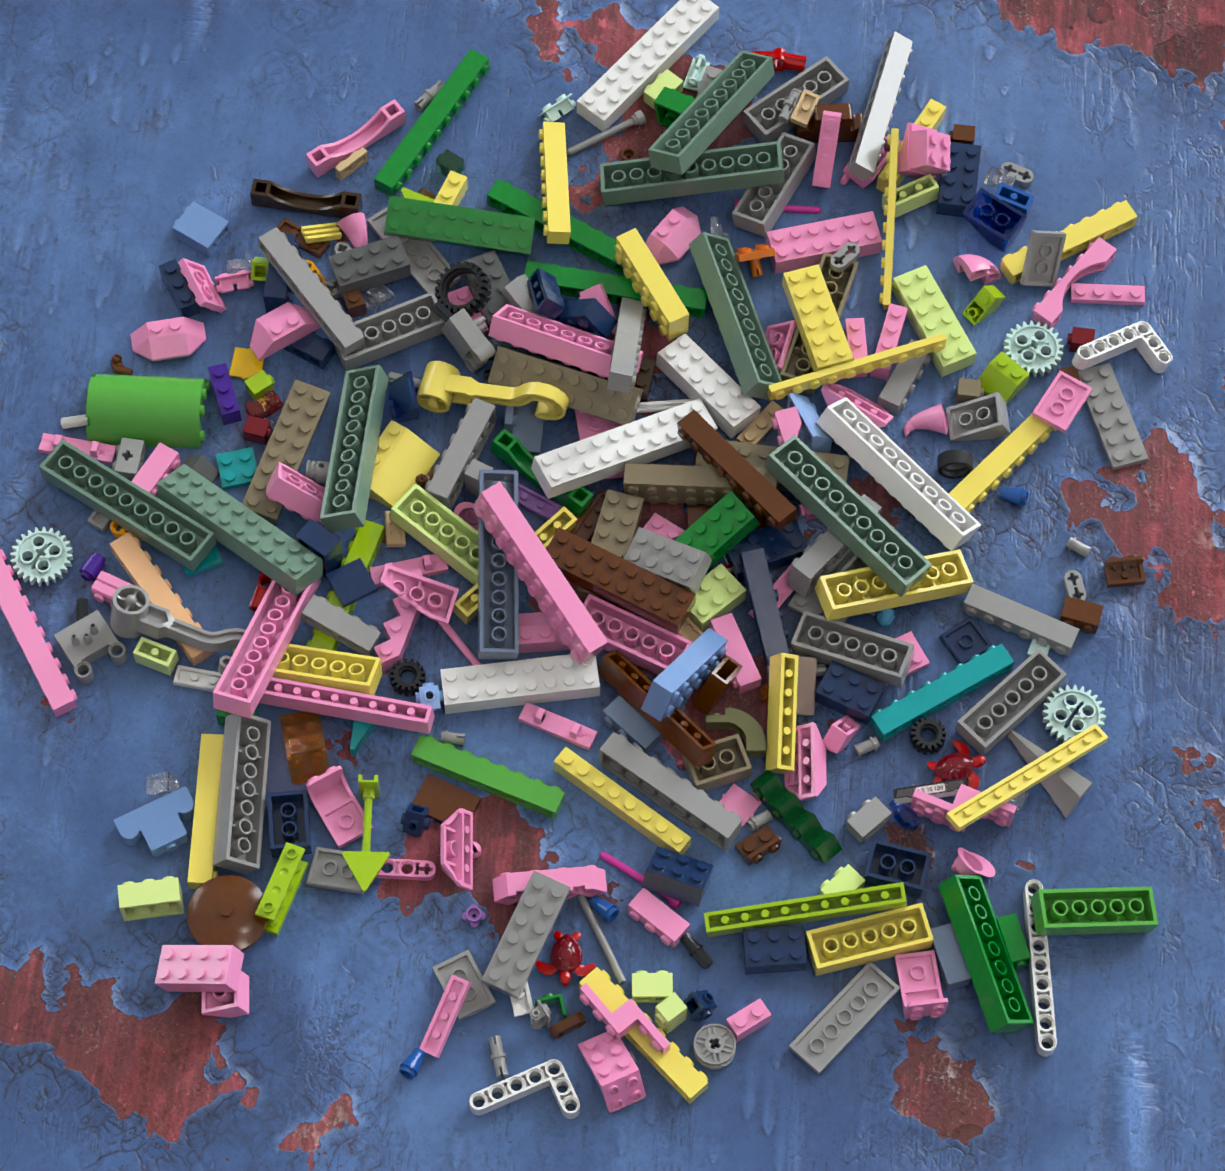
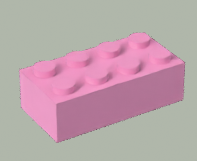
[155,945,244,992]

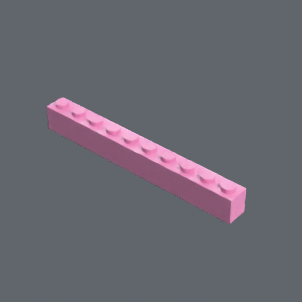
[0,549,78,717]
[259,677,434,734]

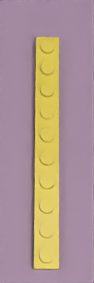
[879,128,899,310]
[767,333,947,401]
[946,724,1108,832]

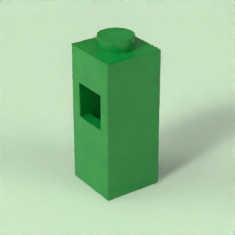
[996,913,1031,969]

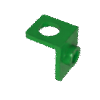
[535,993,567,1019]

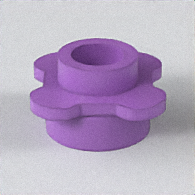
[462,904,486,928]

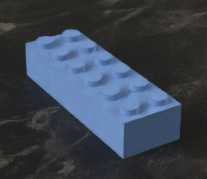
[641,628,728,722]

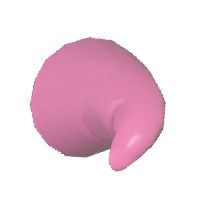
[337,212,368,248]
[903,404,948,437]

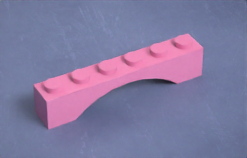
[306,99,406,178]
[1032,237,1117,329]
[772,406,817,521]

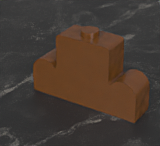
[794,103,864,143]

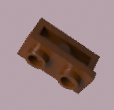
[1103,555,1146,588]

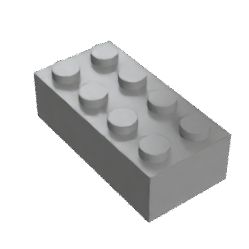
[624,527,712,594]

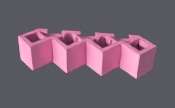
[374,568,423,672]
[492,865,607,905]

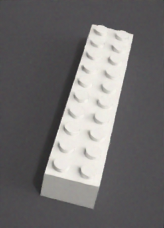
[577,0,719,132]
[816,397,981,551]
[531,398,718,499]

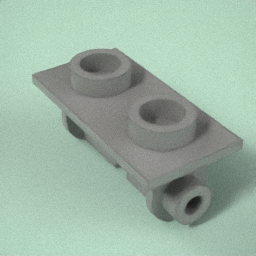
[530,1000,551,1030]

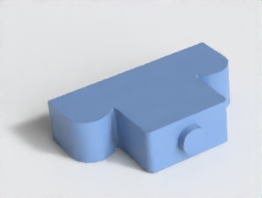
[114,786,195,857]

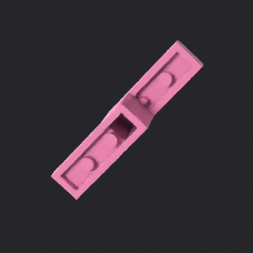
[579,983,670,1055]

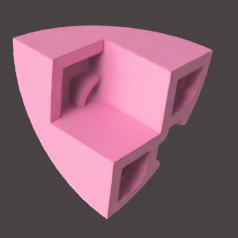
[952,254,1001,285]

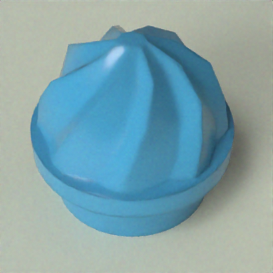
[876,609,895,626]

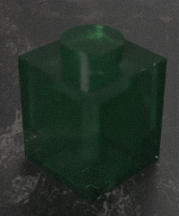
[436,149,465,177]

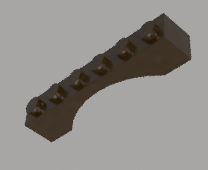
[250,179,362,218]

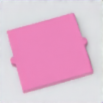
[719,783,762,828]

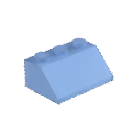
[787,393,833,453]

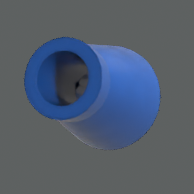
[1000,487,1029,506]
[589,895,619,923]
[399,1048,426,1080]

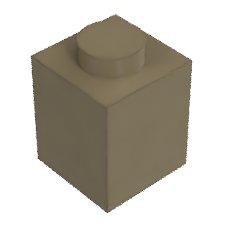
[956,378,984,403]

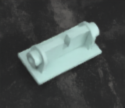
[683,54,710,92]
[539,93,576,122]

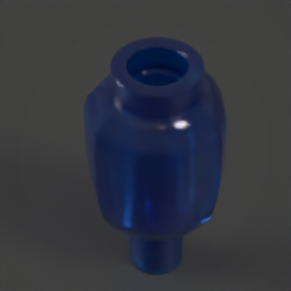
[889,800,920,831]

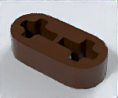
[548,1012,587,1039]

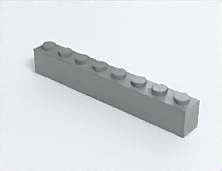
[258,227,364,357]

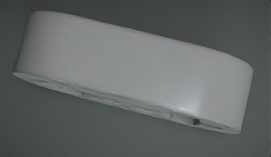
[1000,162,1034,187]
[830,242,860,272]
[1063,570,1086,601]

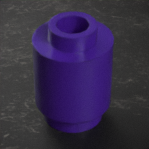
[79,552,106,581]

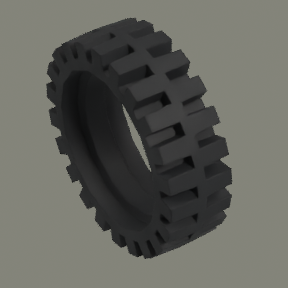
[435,261,492,317]

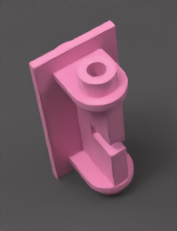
[215,270,254,294]

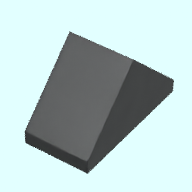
[180,455,220,483]

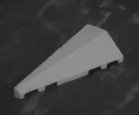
[501,274,563,363]
[1007,730,1092,818]

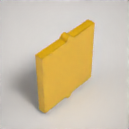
[229,347,264,381]

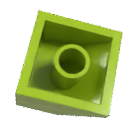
[978,351,1030,404]

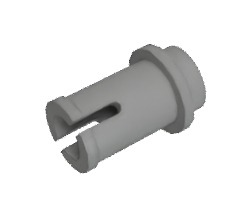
[1066,537,1091,558]
[440,730,465,746]
[854,736,880,757]
[746,810,773,832]

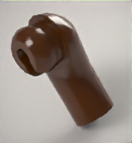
[110,354,133,375]
[415,468,435,487]

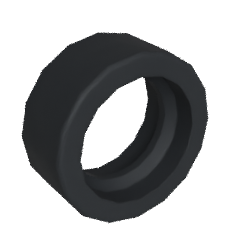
[937,449,973,478]

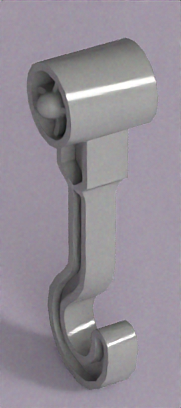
[110,585,246,675]

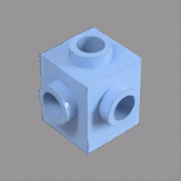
[415,682,444,711]

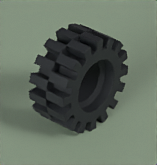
[390,658,426,697]
[910,717,946,755]

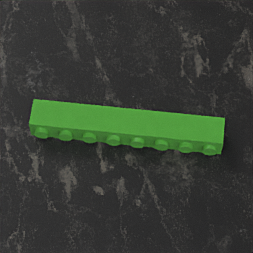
[411,734,565,820]

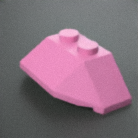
[645,206,701,265]
[250,302,321,361]
[130,317,207,362]
[821,383,894,428]
[519,612,570,654]
[784,722,827,801]
[441,808,473,890]

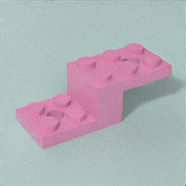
[909,784,1017,832]

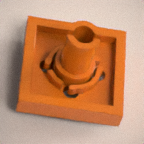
[734,244,775,277]

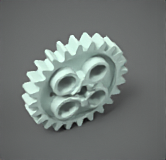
[1003,320,1064,377]
[10,527,74,586]
[1042,685,1106,743]

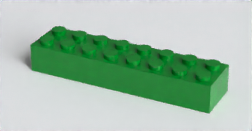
[384,196,535,257]
[938,875,1034,1033]

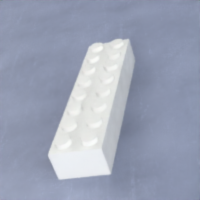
[440,654,600,714]

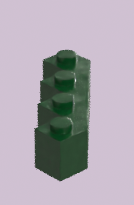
[750,770,842,864]

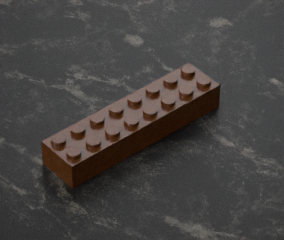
[546,527,696,635]

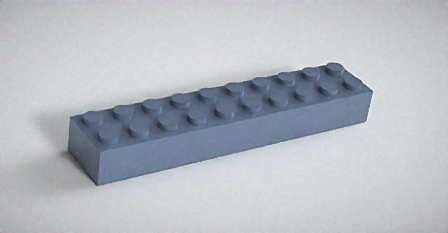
[478,469,519,660]

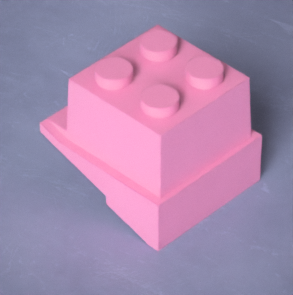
[897,123,951,179]

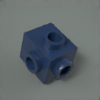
[401,803,431,837]
[683,990,717,1020]

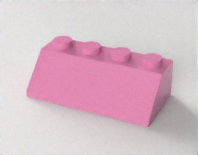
[266,462,327,529]

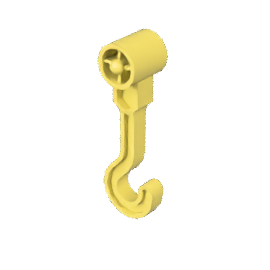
[416,361,569,420]

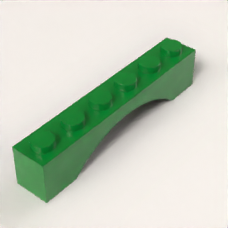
[490,429,594,518]

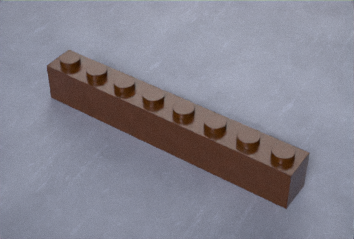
[677,410,797,531]
[598,650,717,768]

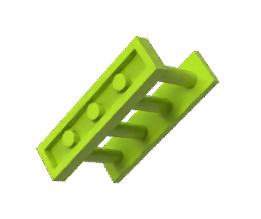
[255,842,308,936]

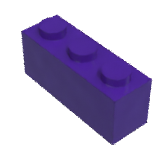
[208,363,242,425]

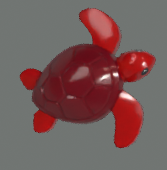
[927,741,987,790]
[536,931,596,987]

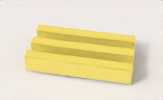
[301,222,342,243]

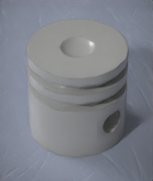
[305,460,329,484]

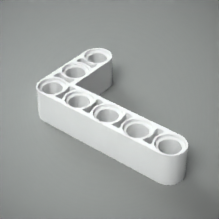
[1072,321,1173,373]
[469,1059,580,1119]

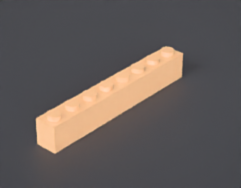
[110,532,213,666]

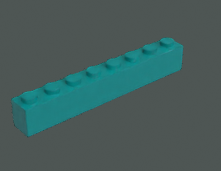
[870,643,1014,742]

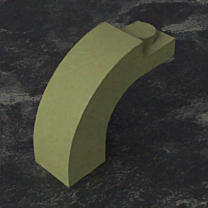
[705,708,766,758]

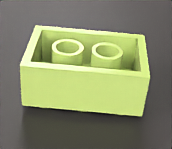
[688,564,746,632]
[117,876,184,921]

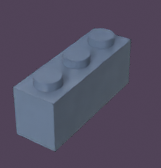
[603,696,661,754]
[931,923,971,991]

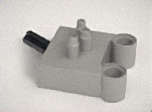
[432,302,496,373]
[54,598,128,685]

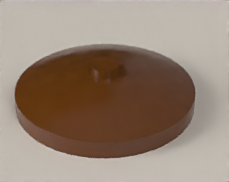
[187,875,268,952]

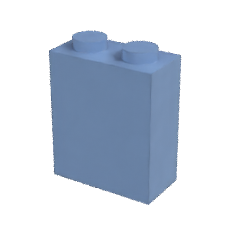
[172,201,231,257]

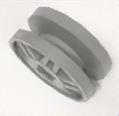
[694,1024,736,1070]

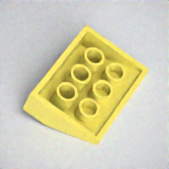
[369,420,440,508]

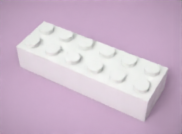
[656,333,761,438]

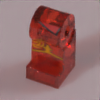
[244,391,283,419]

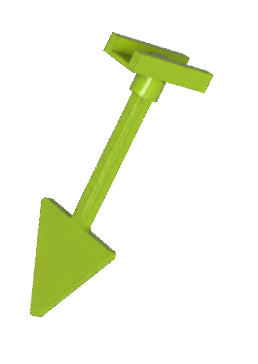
[342,774,390,892]

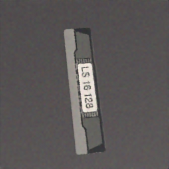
[893,778,968,804]

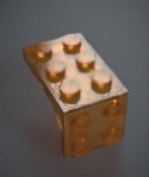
[280,711,329,784]

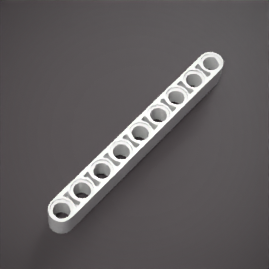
[1023,879,1057,1057]

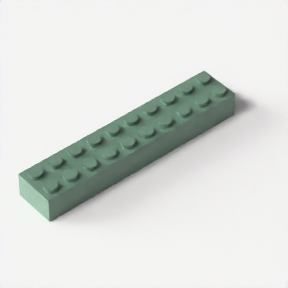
[648,50,775,175]
[600,141,785,206]
[689,232,782,401]
[320,364,389,532]
[764,435,932,597]
[39,439,217,572]
[157,464,323,596]

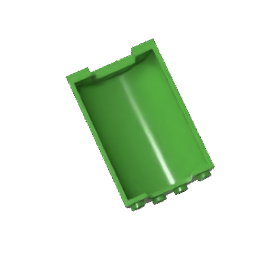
[86,374,210,449]

